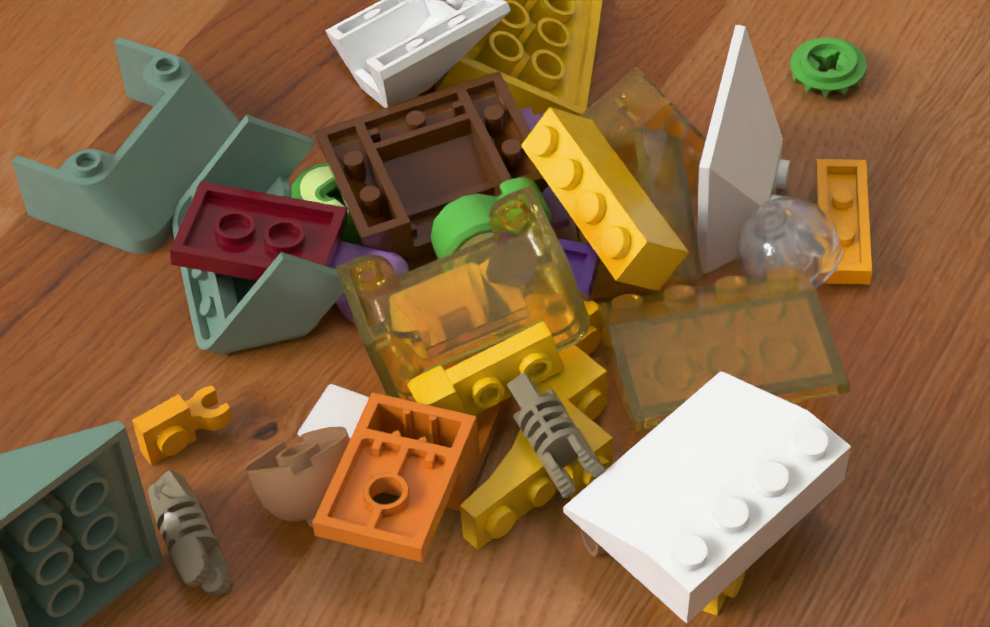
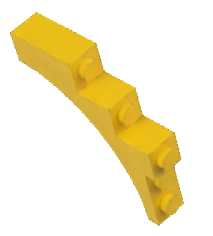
[460,259,613,550]

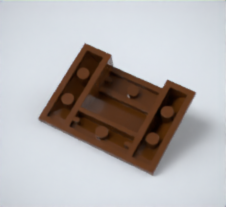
[314,71,549,260]

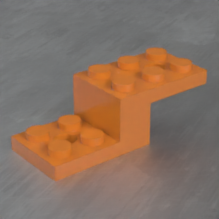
[312,352,510,563]

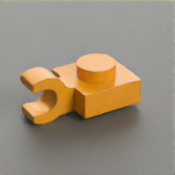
[132,386,233,466]

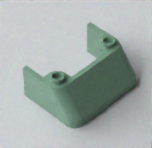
[12,37,240,254]
[172,114,353,355]

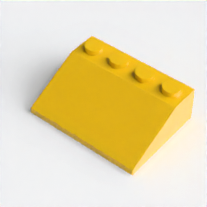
[434,0,603,118]

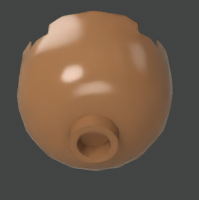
[246,427,350,527]

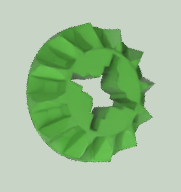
[790,37,867,98]

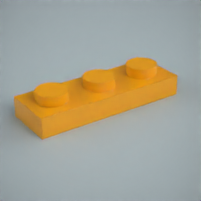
[815,159,872,285]

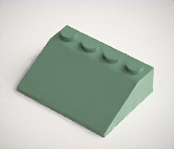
[0,421,164,627]

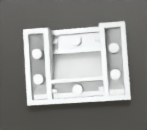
[325,0,511,108]
[696,25,790,274]

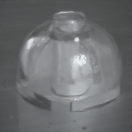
[737,196,843,299]

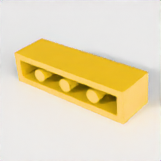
[521,107,689,291]

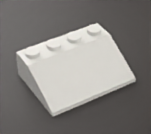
[563,371,851,624]

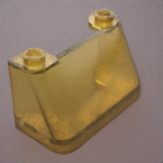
[335,185,590,402]

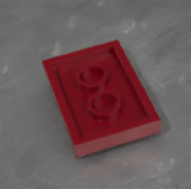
[170,182,347,281]

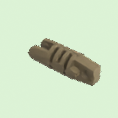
[507,373,605,498]
[148,470,232,596]

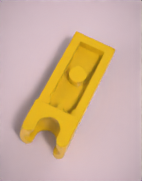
[408,321,565,415]

